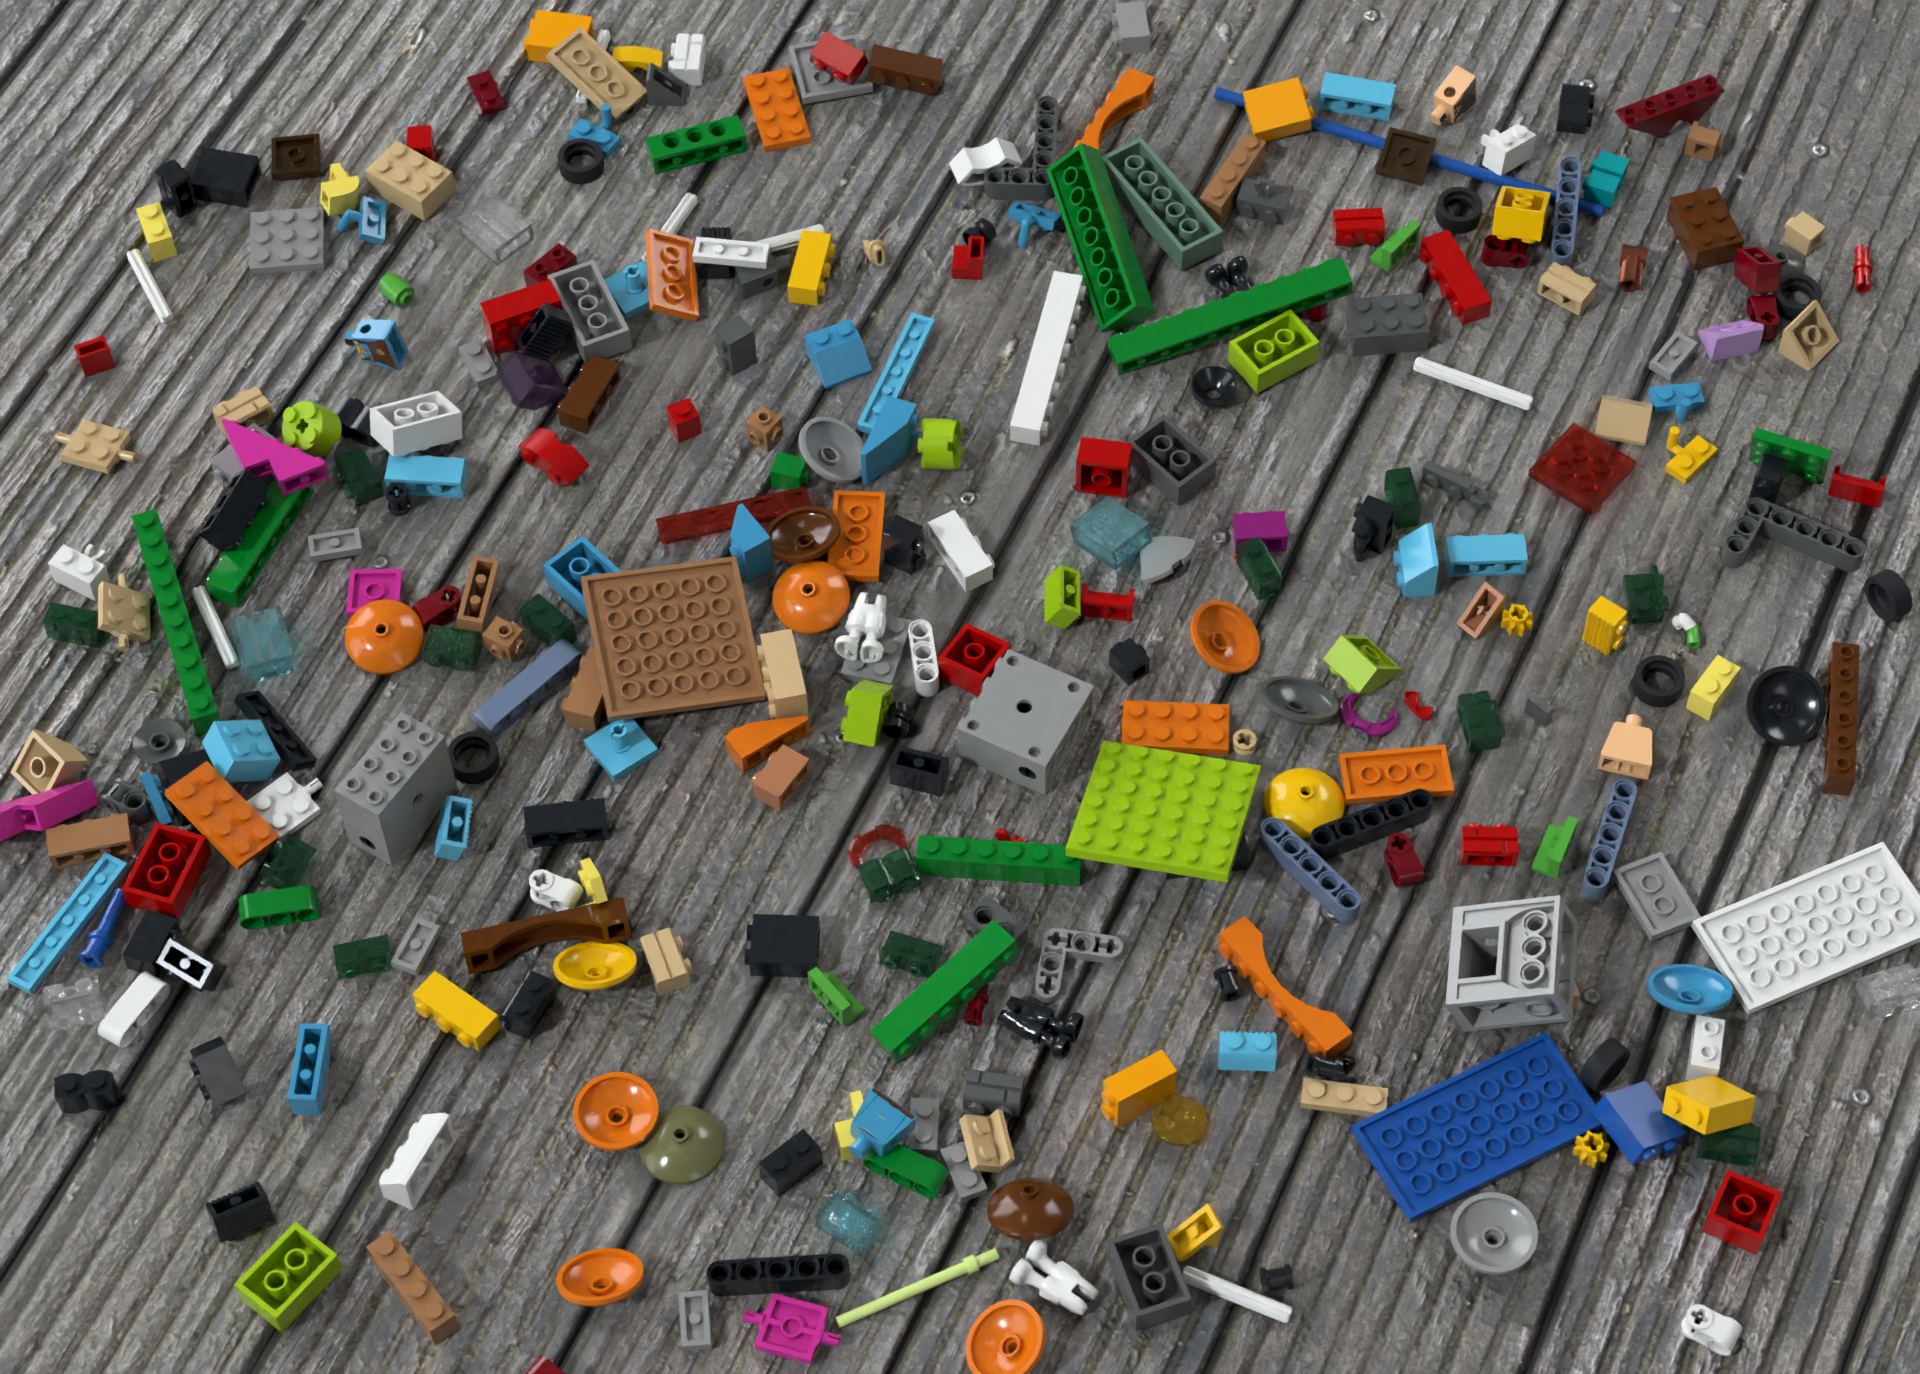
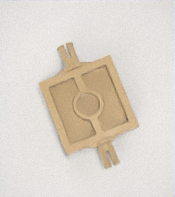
[55,419,137,474]
[98,573,150,653]

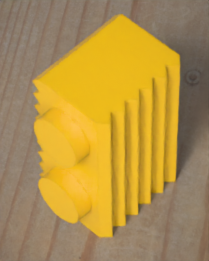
[1582,595,1628,655]

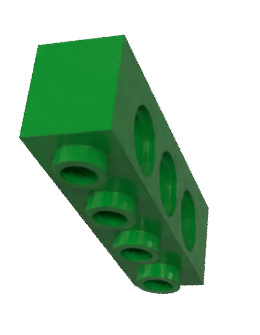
[645,115,747,175]

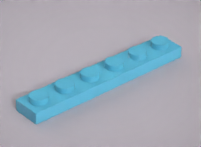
[857,313,935,434]
[7,852,129,995]

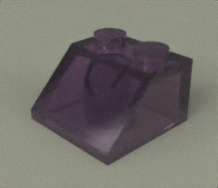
[496,351,568,411]

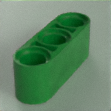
[238,885,320,930]
[863,1144,949,1199]

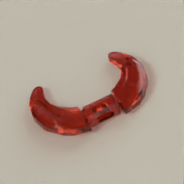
[848,824,907,874]

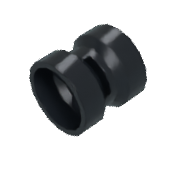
[962,218,997,246]
[882,702,914,739]

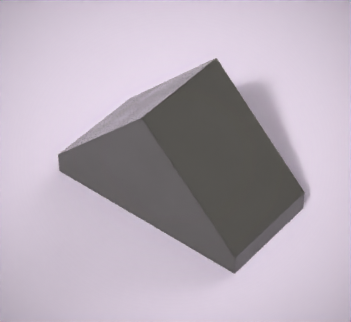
[646,62,687,106]

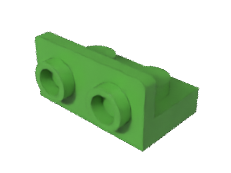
[1370,220,1421,272]
[1532,816,1578,879]
[808,967,864,1027]

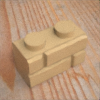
[1537,262,1597,316]
[212,386,274,439]
[640,928,693,995]

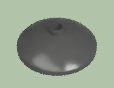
[1259,676,1339,725]

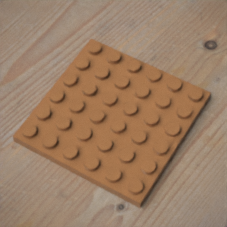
[581,556,766,722]

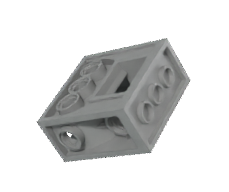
[1445,895,1578,1032]

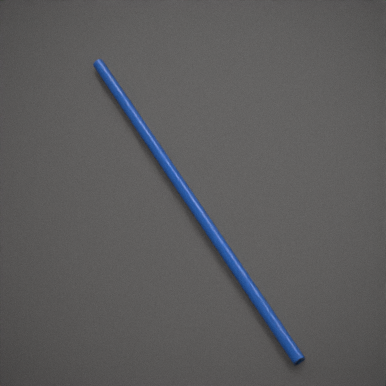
[1214,87,1606,217]

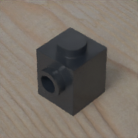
[1109,637,1150,686]

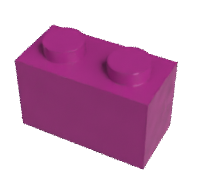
[1232,510,1288,554]

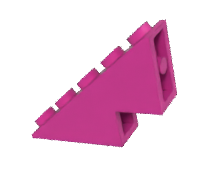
[221,418,329,496]
[0,779,99,842]

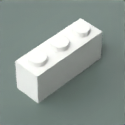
[927,510,995,592]

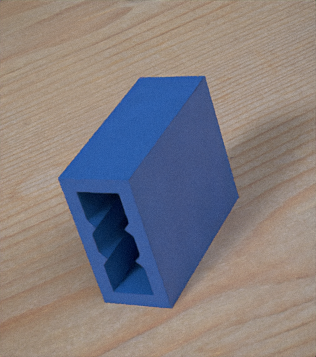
[1592,1080,1685,1165]

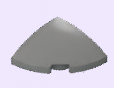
[1140,536,1197,585]

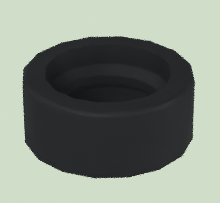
[557,138,605,184]
[1435,187,1483,234]
[1773,273,1822,321]
[1865,569,1913,622]
[1632,655,1685,708]
[448,731,500,784]
[1579,1037,1631,1093]

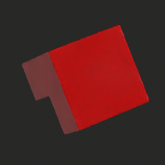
[952,236,985,280]
[74,336,116,377]

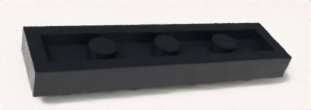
[234,690,317,772]

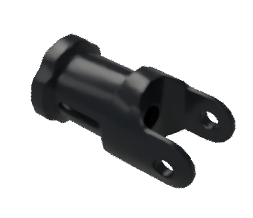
[1305,1052,1357,1084]

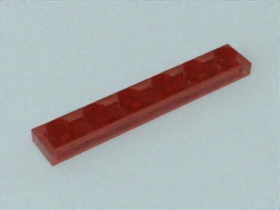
[656,486,812,545]

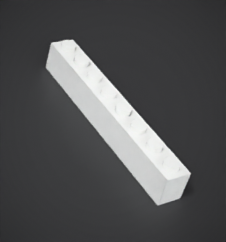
[1010,271,1087,446]

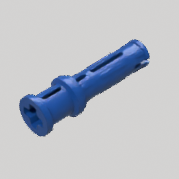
[79,889,127,968]

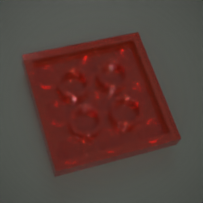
[1528,422,1637,515]

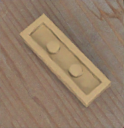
[1300,1078,1388,1117]

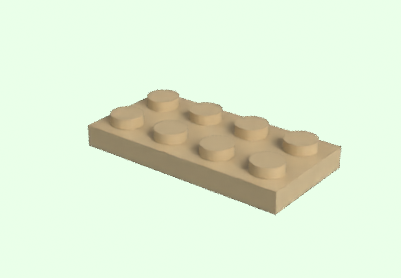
[546,27,647,122]

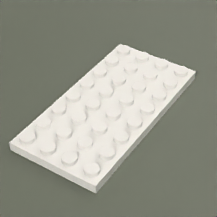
[1691,842,1920,1015]

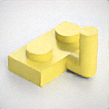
[578,857,608,907]

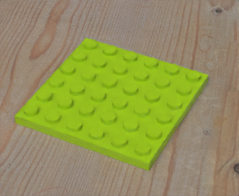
[1066,740,1261,883]

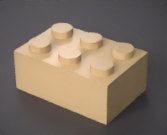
[365,140,456,221]
[757,629,809,719]

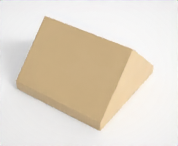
[1778,300,1840,371]
[1594,395,1653,446]

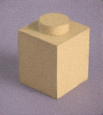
[1783,211,1826,256]

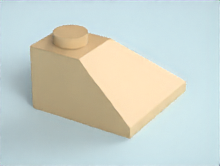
[10,729,88,795]

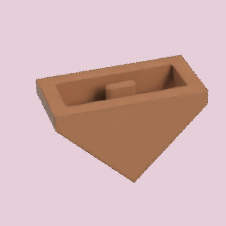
[1456,581,1506,639]

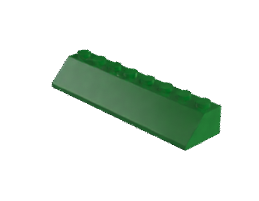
[1046,143,1155,332]

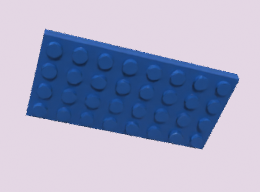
[1351,1032,1603,1223]

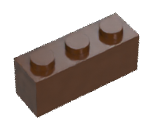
[866,44,943,96]
[557,355,621,434]

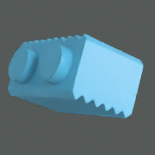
[434,795,474,861]
[1218,1030,1277,1071]

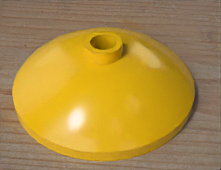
[1264,768,1345,840]
[553,941,637,991]

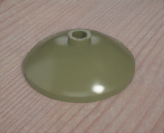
[639,1106,725,1185]

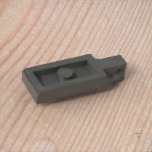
[1422,460,1490,510]

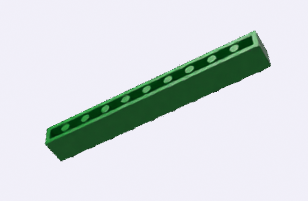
[1107,257,1353,375]
[131,509,221,737]

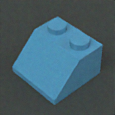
[805,319,872,390]
[729,503,773,582]

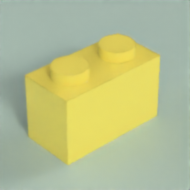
[136,202,177,262]
[1686,655,1741,721]

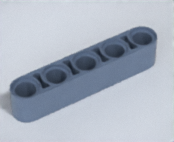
[1550,156,1582,267]
[472,639,584,738]
[1581,779,1637,902]
[1259,817,1361,924]

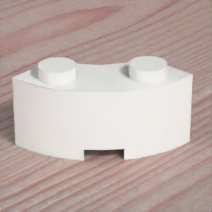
[949,137,1023,186]

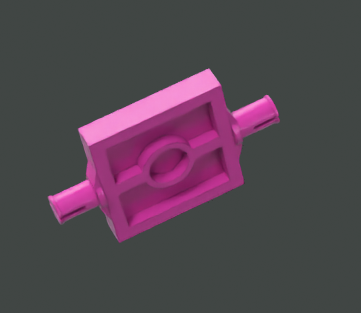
[743,1293,841,1365]

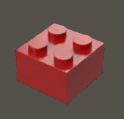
[1076,437,1132,498]
[938,623,1011,697]
[1702,1169,1782,1255]

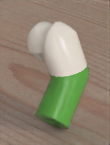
[1672,613,1701,649]

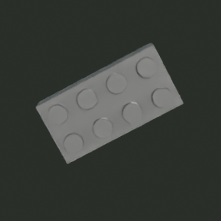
[547,259,632,363]

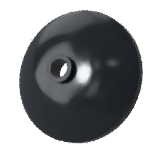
[1746,666,1826,746]

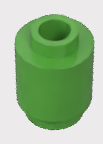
[379,272,415,307]

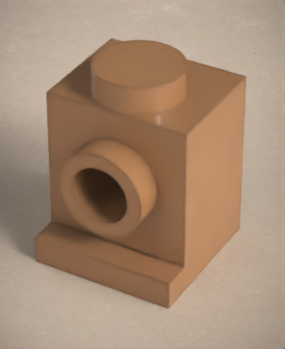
[1684,121,1724,162]

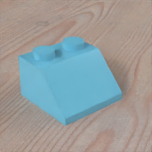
[1393,523,1439,598]

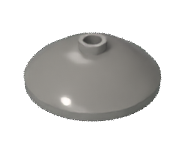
[798,417,865,483]
[1450,1192,1538,1275]

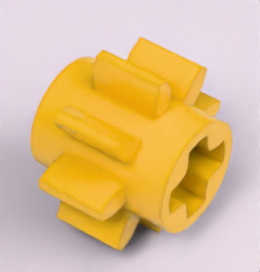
[1501,604,1533,637]
[1573,1130,1610,1168]

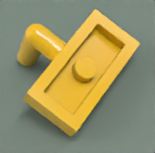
[1665,426,1718,484]

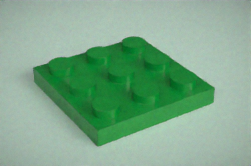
[1748,428,1832,483]

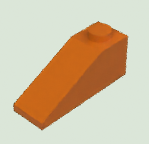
[725,715,810,772]

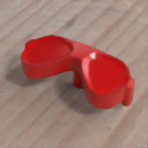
[1404,690,1434,721]
[995,828,1028,843]

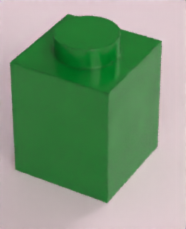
[770,452,811,493]

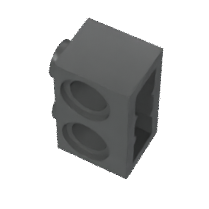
[965,895,1028,948]

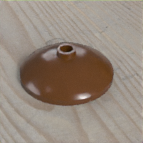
[765,506,841,563]
[987,1177,1074,1241]

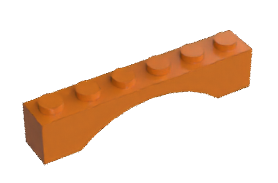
[1074,68,1155,150]
[1218,916,1353,1058]

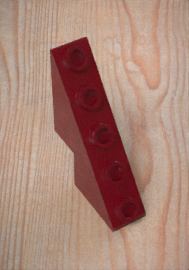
[1614,74,1725,138]

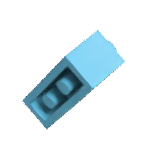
[1319,72,1396,121]
[384,454,468,498]
[1444,533,1528,577]

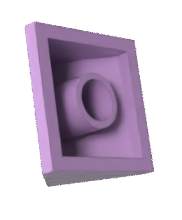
[1698,320,1764,362]

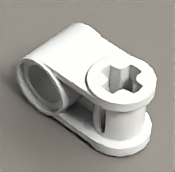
[529,869,583,912]
[1681,1304,1742,1356]

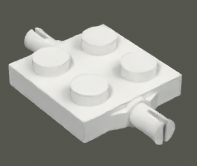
[246,772,323,844]

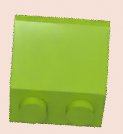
[1323,635,1402,694]

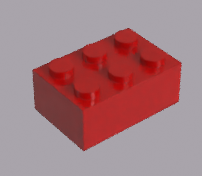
[480,279,562,355]
[122,822,212,920]

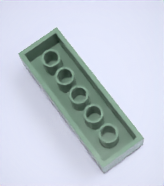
[1102,137,1223,271]

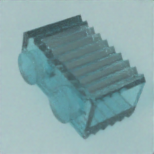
[815,1190,883,1256]

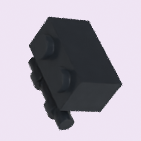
[1352,495,1396,562]

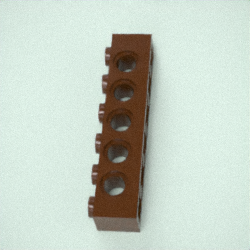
[1822,642,1860,796]

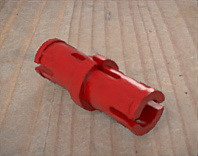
[1853,245,1873,293]

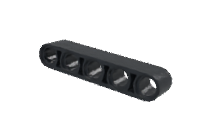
[1309,789,1433,860]
[706,1253,850,1297]

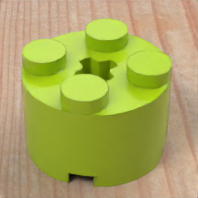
[282,401,342,457]
[918,418,963,470]

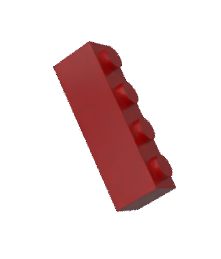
[1418,230,1492,325]

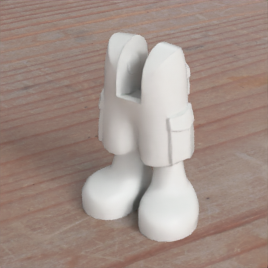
[834,592,887,663]
[1009,1239,1099,1315]

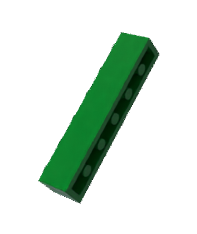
[206,477,314,608]
[916,835,1082,887]
[870,920,1021,1063]

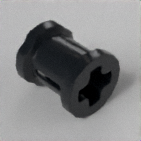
[385,483,411,516]
[1213,965,1244,1002]
[1259,1263,1294,1294]

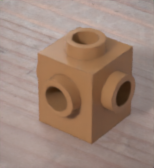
[746,406,783,452]
[482,616,526,662]

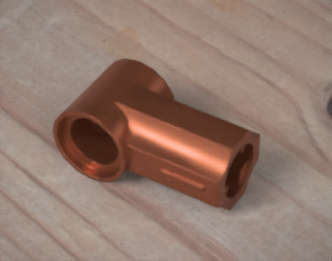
[1618,244,1648,292]

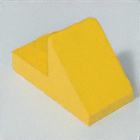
[1167,1203,1224,1262]

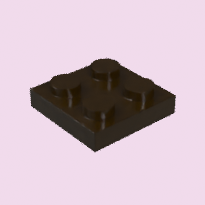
[1376,127,1437,186]
[271,133,321,180]

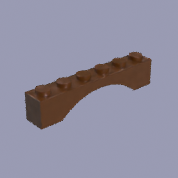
[460,897,632,974]

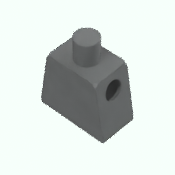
[731,250,790,300]

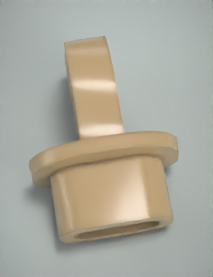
[862,239,887,266]

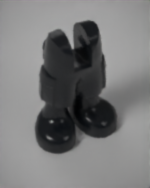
[1205,256,1255,299]
[997,996,1084,1060]

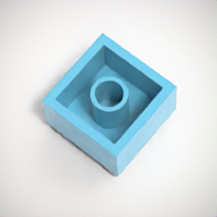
[202,720,281,782]

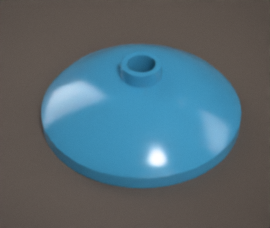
[1647,964,1733,1015]

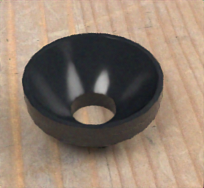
[1191,366,1237,407]

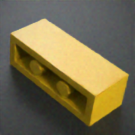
[787,230,836,306]
[413,971,501,1052]

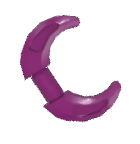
[1339,693,1398,737]

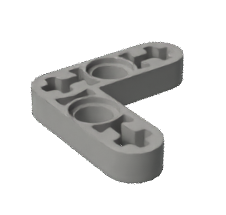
[1035,928,1123,1004]

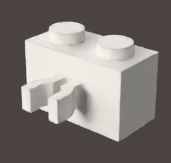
[1480,124,1536,176]
[48,544,111,601]

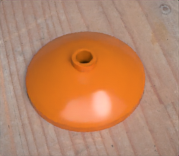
[772,560,850,635]
[345,599,424,675]
[1190,600,1260,674]
[573,1072,659,1151]
[556,1248,644,1307]
[966,1299,1046,1374]

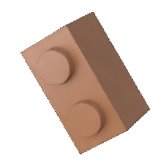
[752,744,811,811]

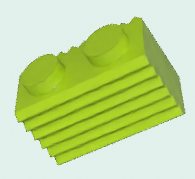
[1043,565,1081,629]

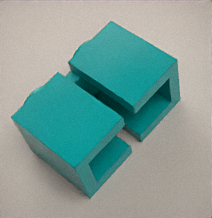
[1581,151,1629,209]

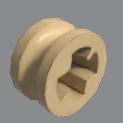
[1232,729,1257,756]

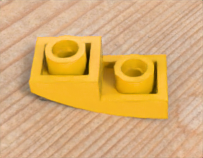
[612,46,663,73]

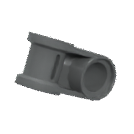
[99,778,153,825]

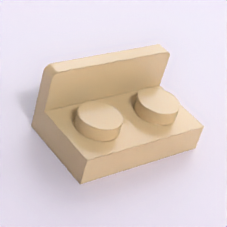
[959,1110,1014,1173]

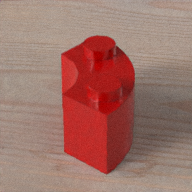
[518,428,590,486]

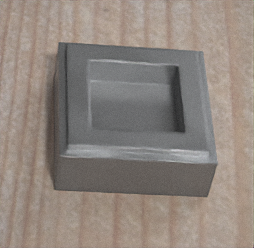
[1525,692,1554,728]

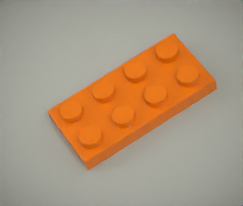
[743,68,811,153]
[645,228,699,322]
[828,490,886,582]
[1121,700,1230,755]
[1338,745,1454,805]
[164,761,280,871]

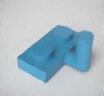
[567,103,621,159]
[336,196,387,246]
[1007,201,1062,248]
[1648,382,1705,423]
[139,771,174,825]

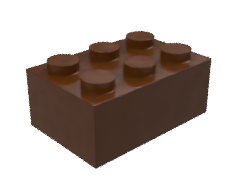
[1666,187,1744,271]

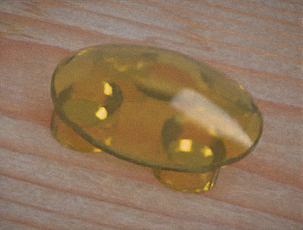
[1151,1094,1208,1147]

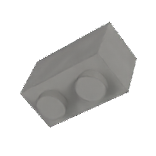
[1111,1,1150,54]

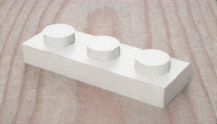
[692,237,770,269]

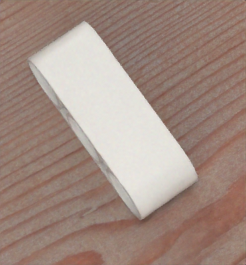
[908,619,939,697]
[98,971,171,1048]

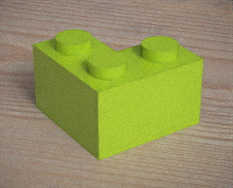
[841,679,894,747]

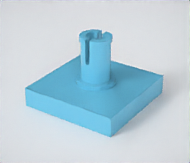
[604,260,650,320]
[584,718,659,782]

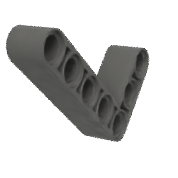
[984,96,1058,201]
[1721,497,1866,572]

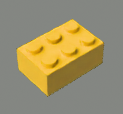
[1491,186,1551,243]

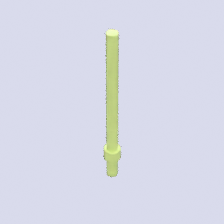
[835,1248,999,1328]

